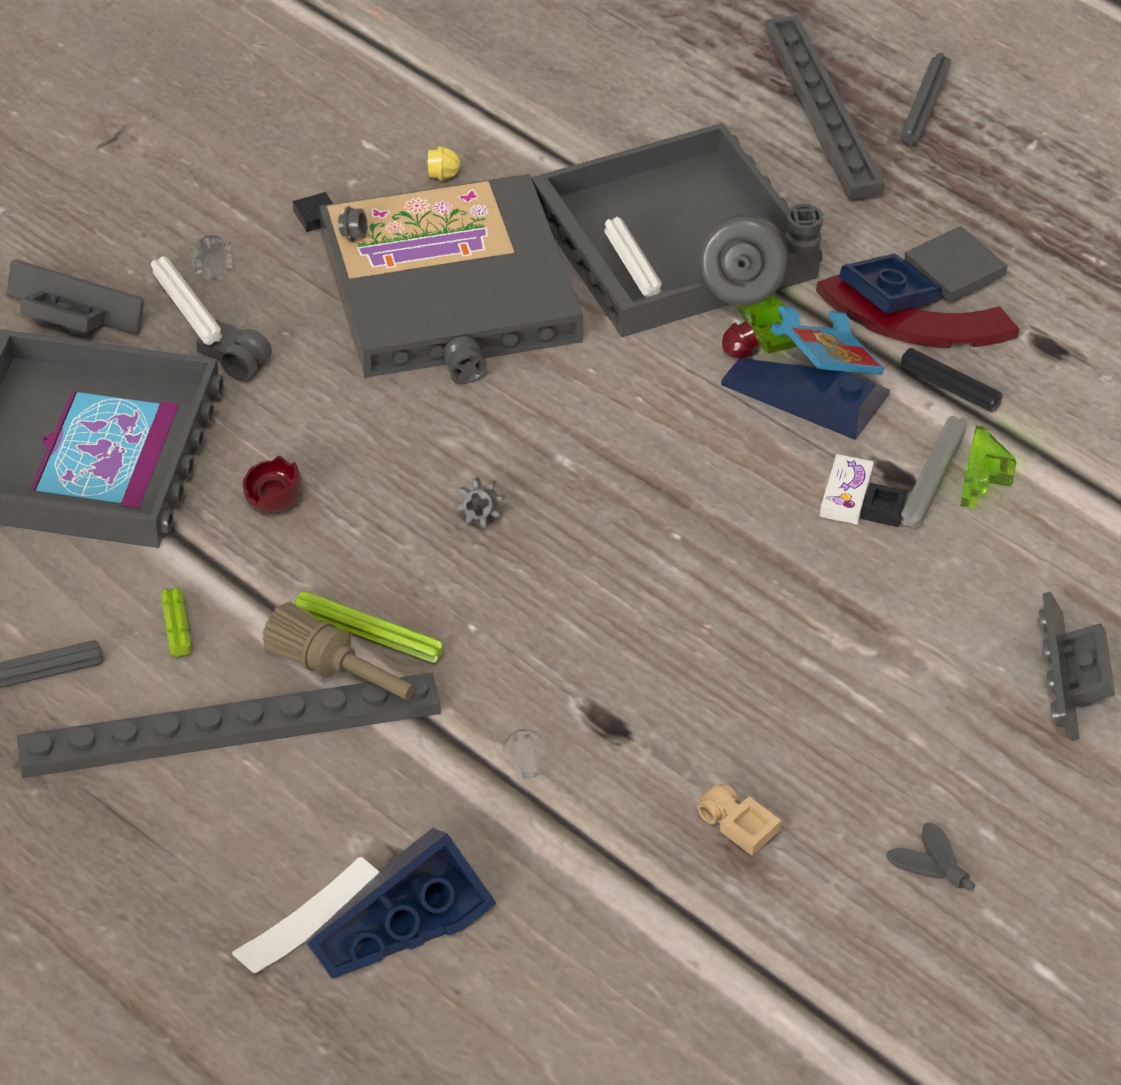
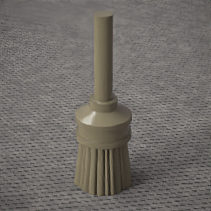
[263,601,415,701]

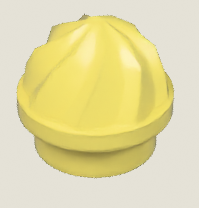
[428,146,461,181]

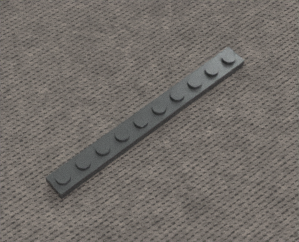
[17,672,440,778]

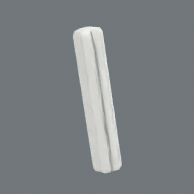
[604,217,662,297]

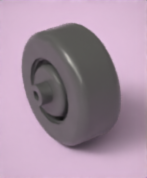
[699,214,789,306]

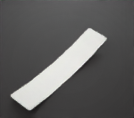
[232,857,379,973]

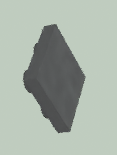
[904,226,1008,302]

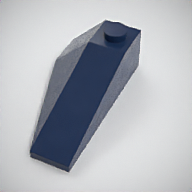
[721,358,890,440]
[305,828,496,978]

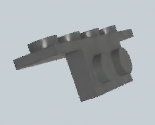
[6,259,144,335]
[1039,591,1115,741]

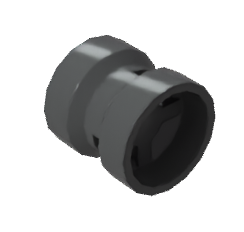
[785,204,823,256]
[220,329,272,381]

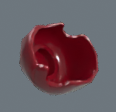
[243,456,302,513]

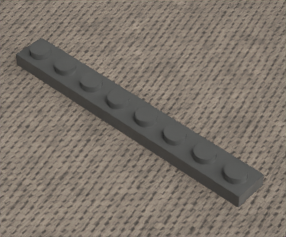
[765,15,885,199]

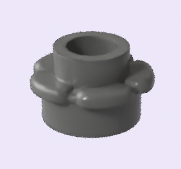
[338,206,368,242]

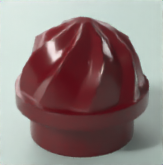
[722,321,760,358]

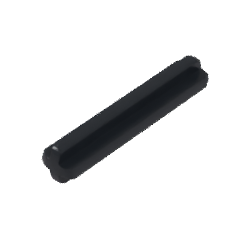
[900,348,1003,412]

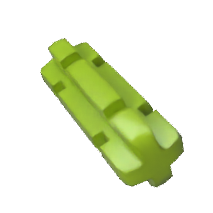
[161,587,192,657]

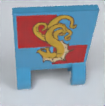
[771,306,884,375]

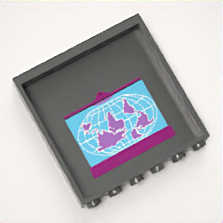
[0,329,224,548]

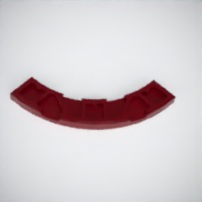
[816,275,1019,348]

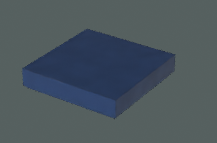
[839,253,942,314]

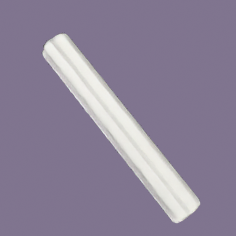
[151,256,222,345]

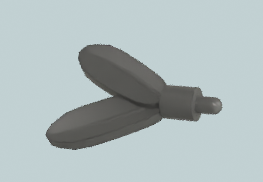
[887,823,975,890]

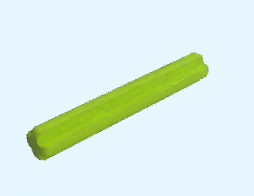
[294,590,444,663]

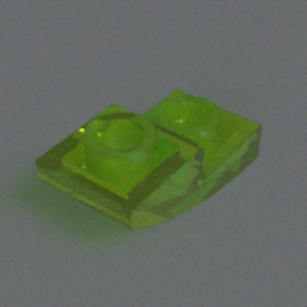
[737,295,797,354]

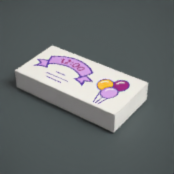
[820,454,874,525]

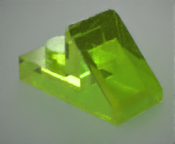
[960,425,1016,509]

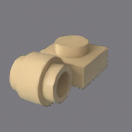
[697,784,782,856]

